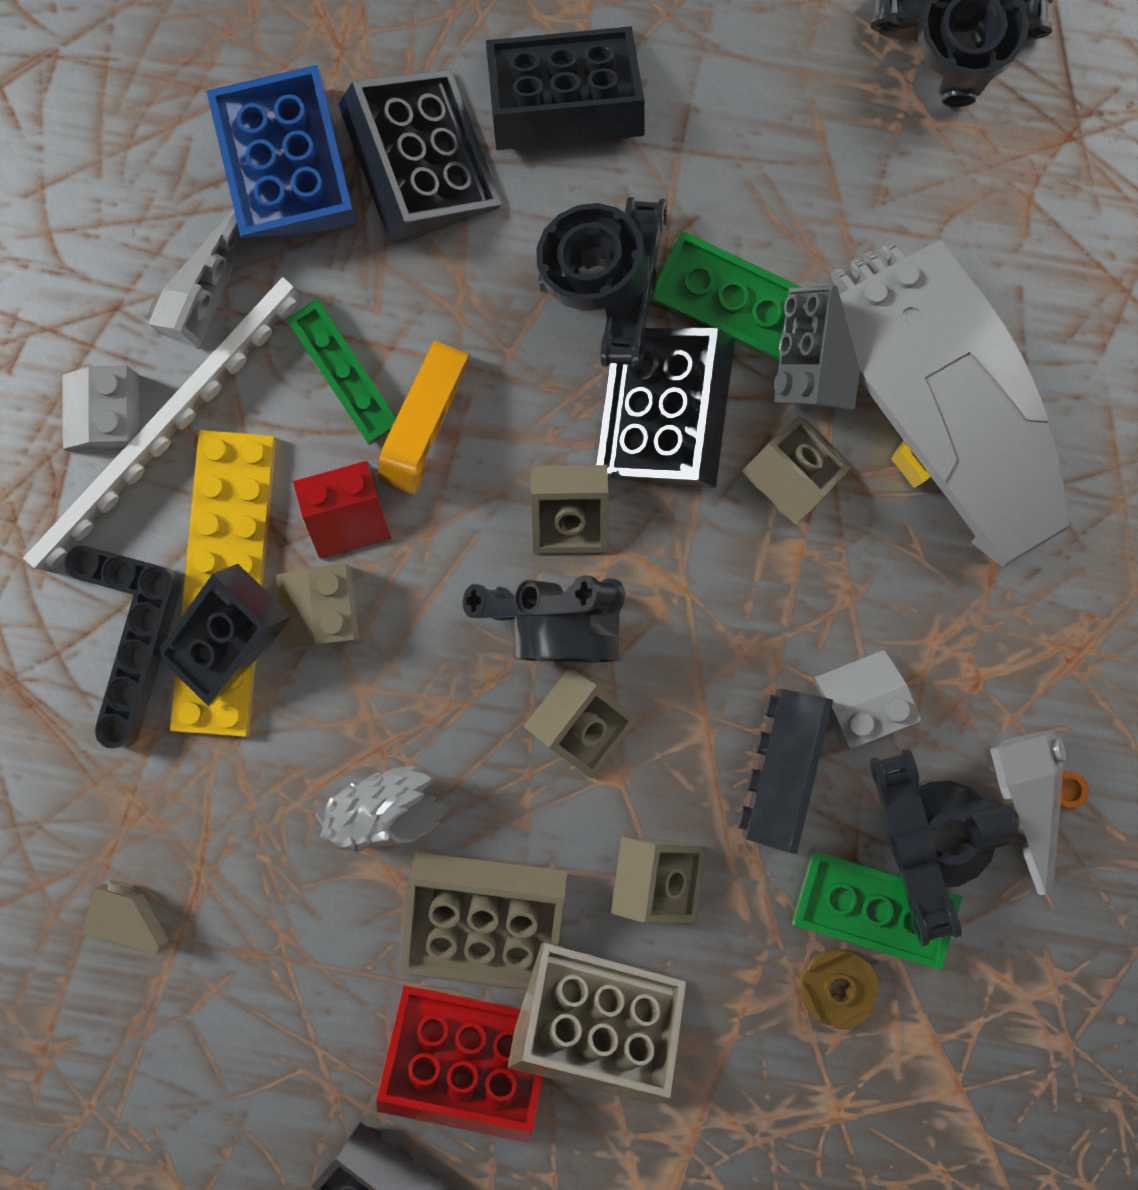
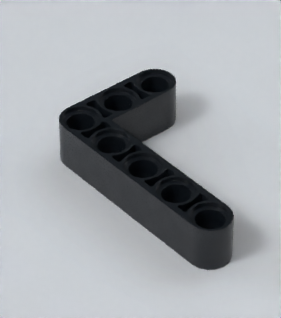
[64,545,182,749]

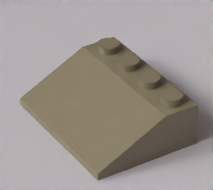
[401,852,567,989]
[508,943,686,1104]

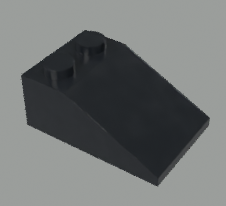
[155,564,292,707]

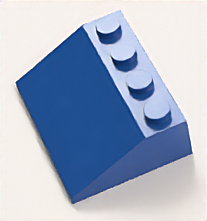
[206,65,358,238]

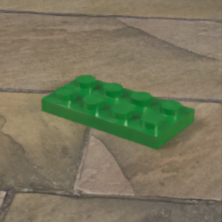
[650,231,801,362]
[791,850,963,971]

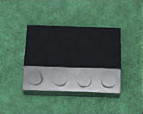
[486,26,645,151]
[338,69,502,241]
[597,328,735,488]

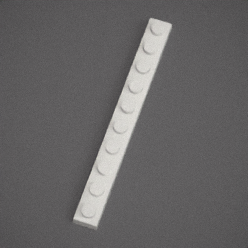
[23,277,300,571]

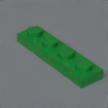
[286,298,396,446]

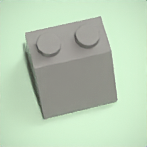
[63,365,140,450]
[814,650,922,749]

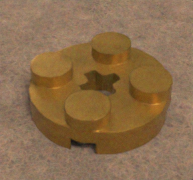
[800,949,880,1029]

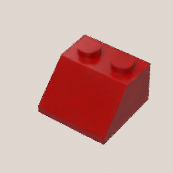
[293,461,392,559]

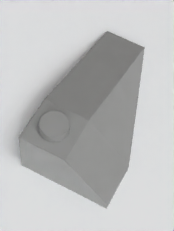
[148,208,246,349]
[990,730,1066,895]

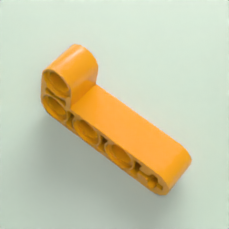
[378,340,471,495]

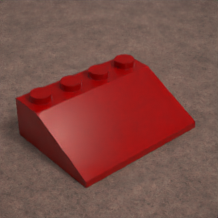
[376,985,542,1143]

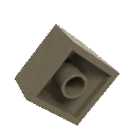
[742,415,851,525]
[531,465,609,553]
[276,563,360,650]
[523,666,638,779]
[611,836,706,923]

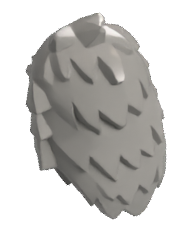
[315,766,449,852]

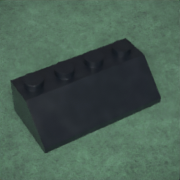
[738,688,833,855]
[311,1122,449,1190]

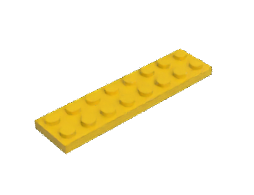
[170,430,277,737]

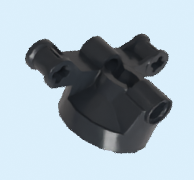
[871,0,1053,107]
[536,197,668,370]
[462,575,625,663]
[870,749,1017,947]

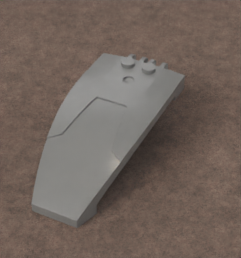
[831,240,1069,567]

